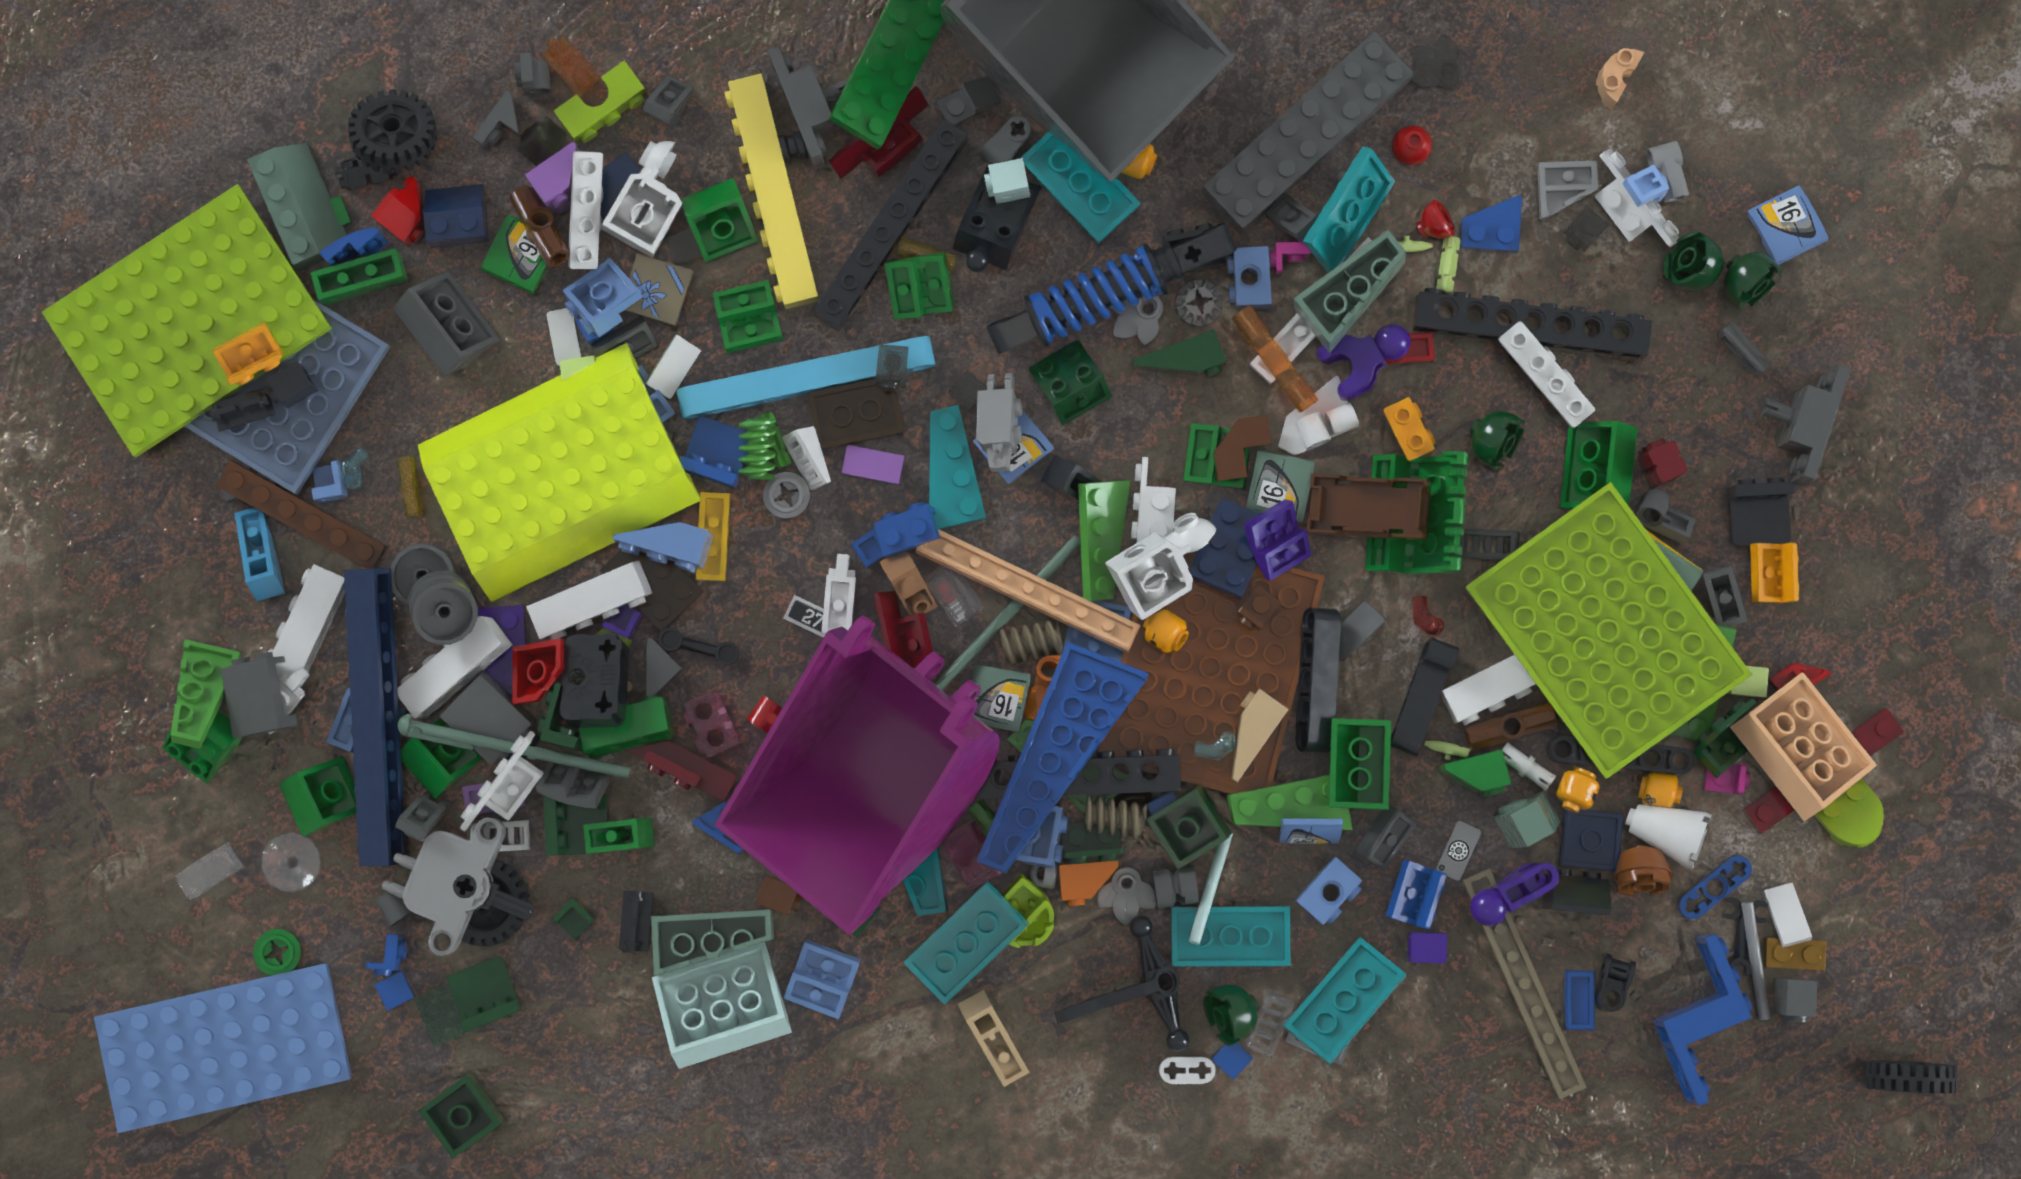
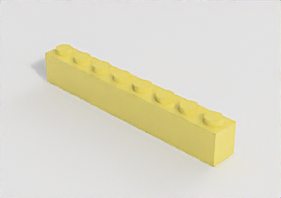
[725,73,819,309]

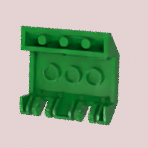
[1365,451,1468,575]

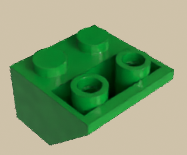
[162,710,242,784]

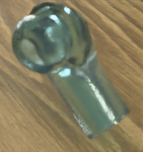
[1193,731,1236,760]

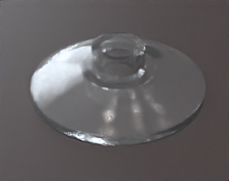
[261,833,321,892]

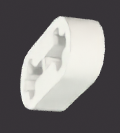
[1159,1056,1216,1084]

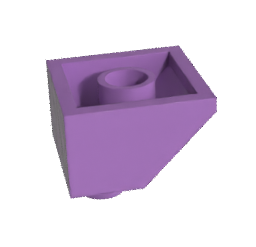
[525,142,579,214]

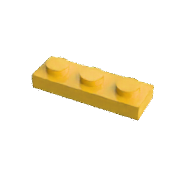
[696,492,731,582]

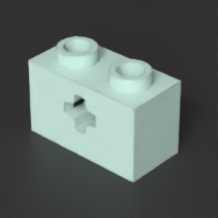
[984,158,1030,204]

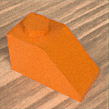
[1059,861,1119,906]

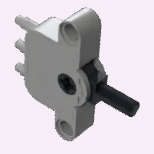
[382,818,535,956]

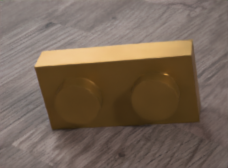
[1763,937,1826,971]

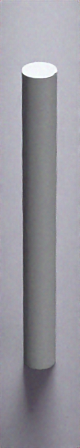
[1741,901,1770,1020]

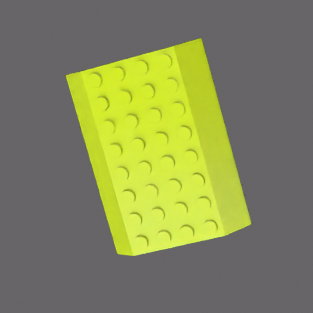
[418,343,702,602]

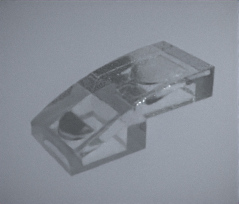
[174,842,244,901]

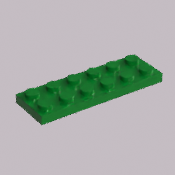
[829,0,945,150]

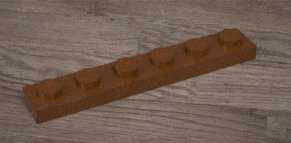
[216,460,387,569]

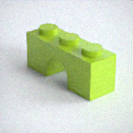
[554,60,648,145]

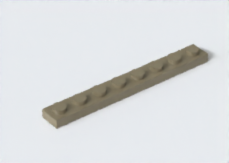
[1462,869,1587,1099]

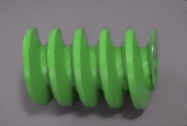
[738,418,776,480]

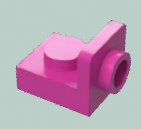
[1269,242,1311,275]
[1703,764,1750,795]

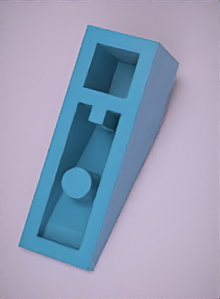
[234,507,285,601]

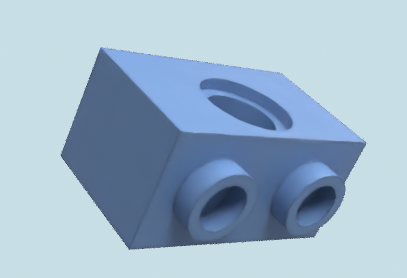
[1227,246,1272,311]
[1295,857,1362,925]

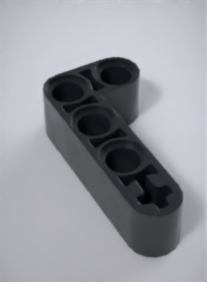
[1391,637,1459,757]

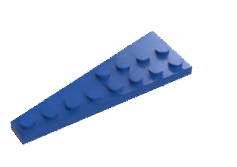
[977,642,1149,874]

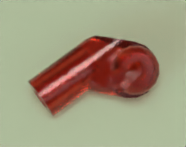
[1412,596,1445,635]

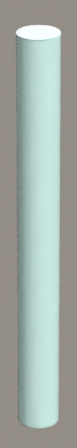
[1188,833,1233,945]

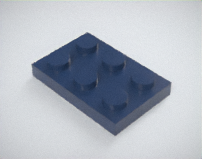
[1189,498,1259,600]

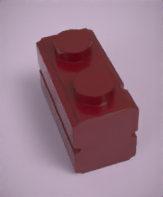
[1638,438,1688,489]

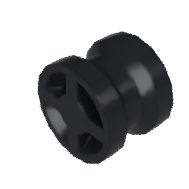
[778,131,807,164]

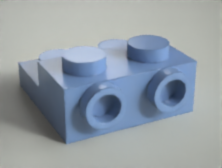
[563,258,643,337]
[1015,806,1069,869]

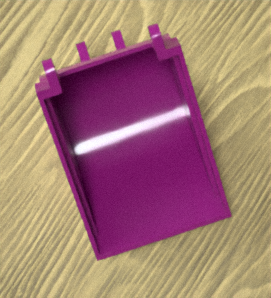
[714,616,999,935]

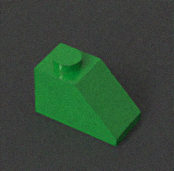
[583,817,655,854]

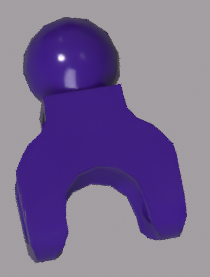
[1317,324,1411,401]
[1470,863,1559,926]

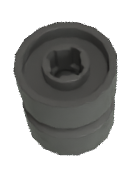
[1152,865,1199,909]

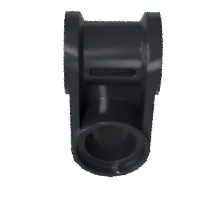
[1595,953,1636,1012]

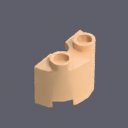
[1596,48,1644,110]

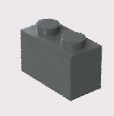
[1773,978,1818,1022]

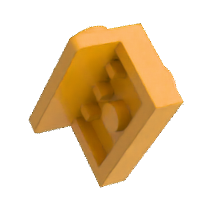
[212,322,283,386]
[1383,397,1436,461]
[1750,543,1799,603]

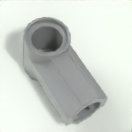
[1646,141,1689,203]

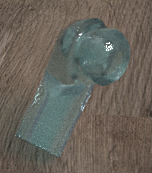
[341,446,370,490]

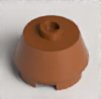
[1613,846,1673,896]

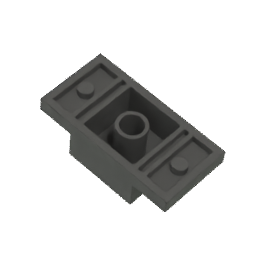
[768,47,848,170]
[1761,365,1851,486]

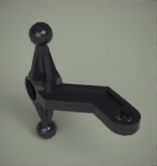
[1054,915,1190,1052]

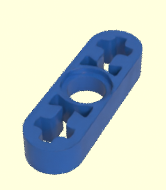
[1677,856,1752,919]

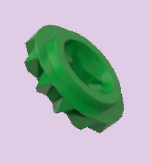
[253,929,302,976]

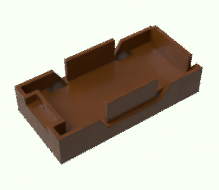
[1307,474,1431,541]

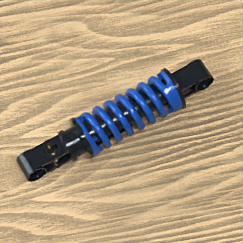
[986,222,1237,354]

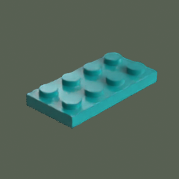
[1020,132,1141,245]
[1303,146,1395,273]
[903,881,1029,1005]
[1171,906,1291,966]
[1283,937,1406,1066]

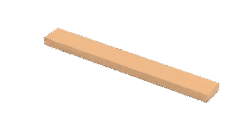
[916,529,1141,654]

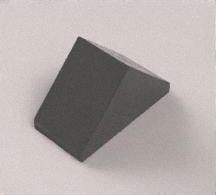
[646,639,684,697]

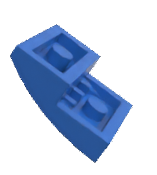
[319,227,390,266]

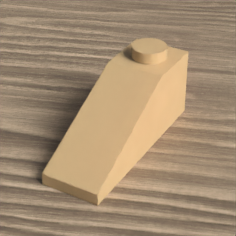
[1231,689,1289,783]
[958,989,1030,1087]

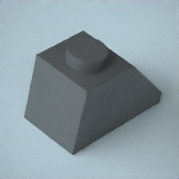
[1703,565,1748,626]

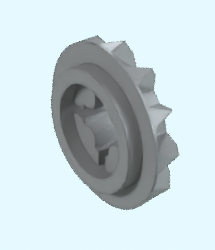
[1176,279,1222,326]
[763,472,810,519]

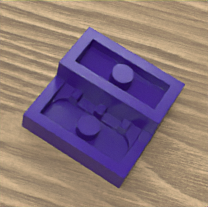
[1244,499,1311,581]

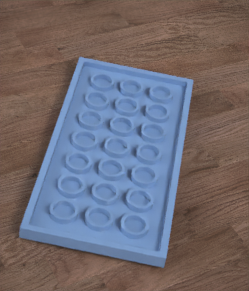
[94,963,352,1133]

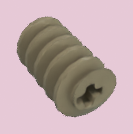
[1000,620,1063,665]
[1084,795,1147,840]

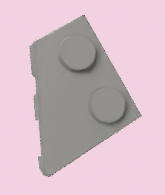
[1537,161,1598,220]

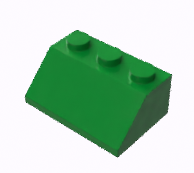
[1560,421,1638,510]
[1329,718,1391,810]

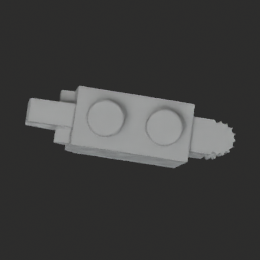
[976,373,1022,472]

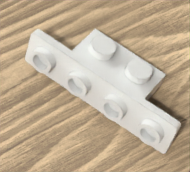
[1595,149,1679,247]
[568,151,603,269]
[1498,321,1595,428]
[1131,457,1176,543]
[460,731,544,832]

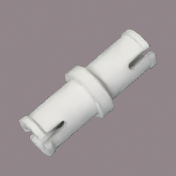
[1502,742,1556,791]

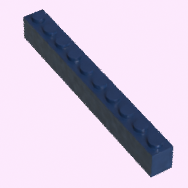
[344,568,406,866]

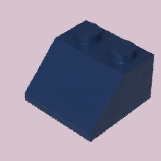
[423,184,489,248]

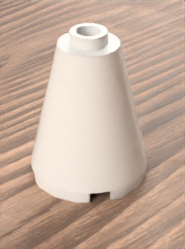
[1625,804,1712,870]

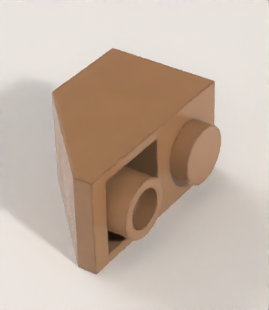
[879,551,938,616]

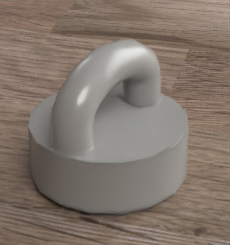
[1030,862,1059,890]

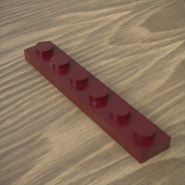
[1742,708,1904,834]

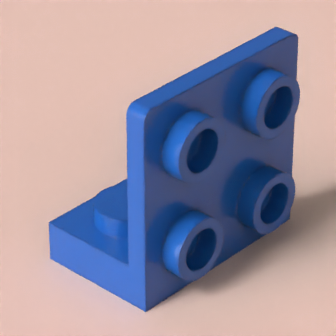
[680,416,747,489]

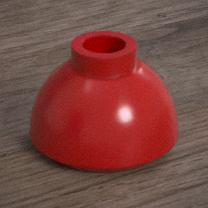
[1392,125,1432,166]
[1416,200,1455,239]

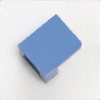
[311,460,348,503]

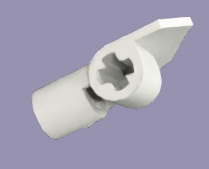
[1278,376,1359,456]

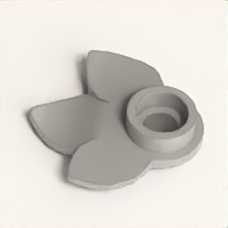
[1110,295,1163,345]
[1097,866,1156,925]

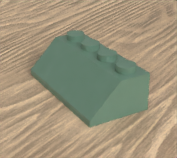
[247,142,347,271]

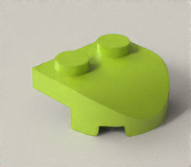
[1814,778,1884,848]
[1001,873,1054,948]

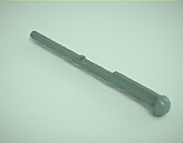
[934,535,1081,691]
[398,714,631,779]

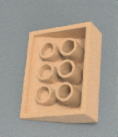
[1730,672,1877,821]

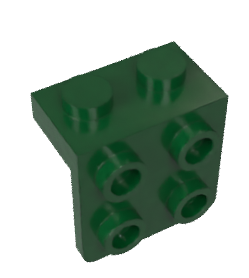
[1692,698,1757,778]

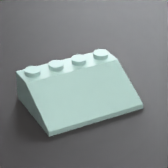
[652,942,792,1069]

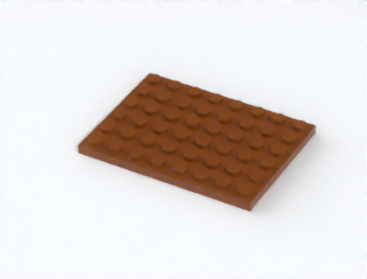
[1096,551,1325,794]

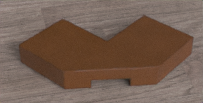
[1213,415,1272,482]

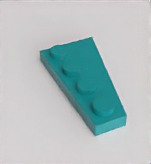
[929,405,986,530]
[903,846,948,916]

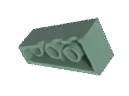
[1294,230,1406,353]
[1493,790,1561,848]
[651,909,774,976]

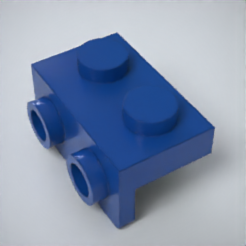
[873,502,940,558]
[1385,860,1447,930]

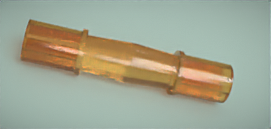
[1232,305,1319,413]

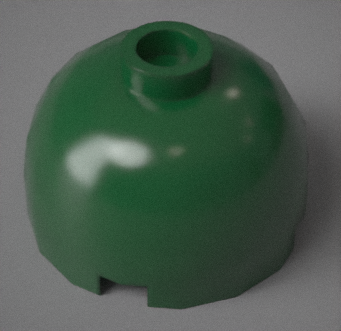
[1664,231,1724,292]
[1724,252,1783,310]
[1470,411,1525,471]
[1203,984,1259,1046]

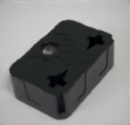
[560,634,630,728]

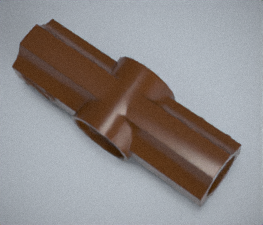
[510,185,570,268]
[1464,703,1557,752]

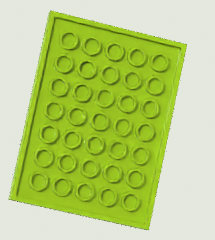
[42,184,333,457]
[1465,482,1752,779]

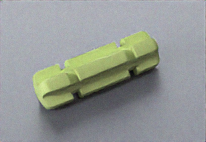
[1436,236,1461,293]

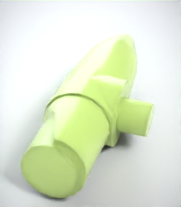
[1399,236,1433,253]
[1424,740,1470,760]

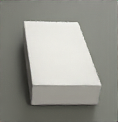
[644,335,701,400]
[1763,883,1812,947]

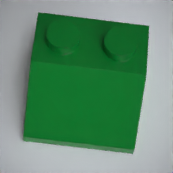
[680,178,759,262]
[401,718,485,799]
[1437,749,1511,797]
[279,756,357,837]

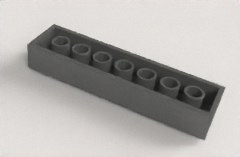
[1202,31,1414,235]

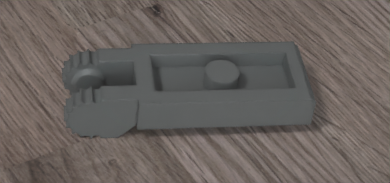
[395,790,451,840]

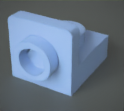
[1622,165,1670,207]

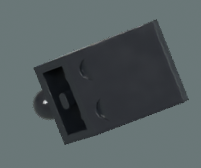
[952,165,1041,272]

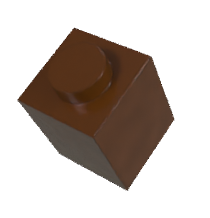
[755,875,803,916]

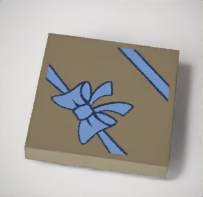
[624,253,693,327]

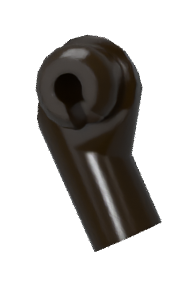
[1114,792,1152,807]

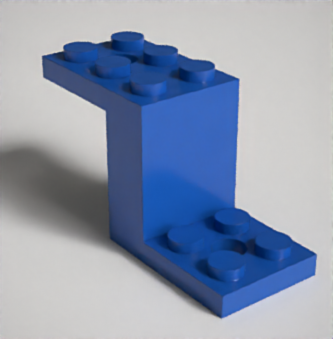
[1652,933,1752,1106]

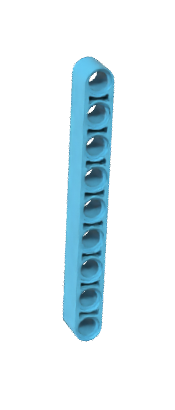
[676,336,936,419]

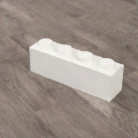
[526,561,653,640]
[268,564,345,687]
[397,616,512,720]
[1440,655,1535,726]

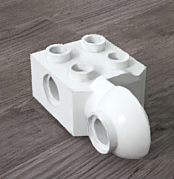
[601,141,682,258]
[1105,513,1216,620]

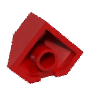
[371,176,425,247]
[512,638,564,705]

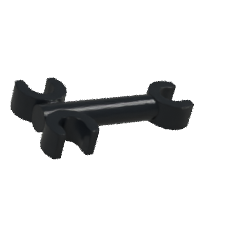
[1722,897,1768,976]

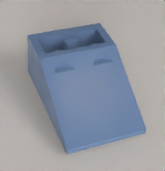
[613,522,713,573]

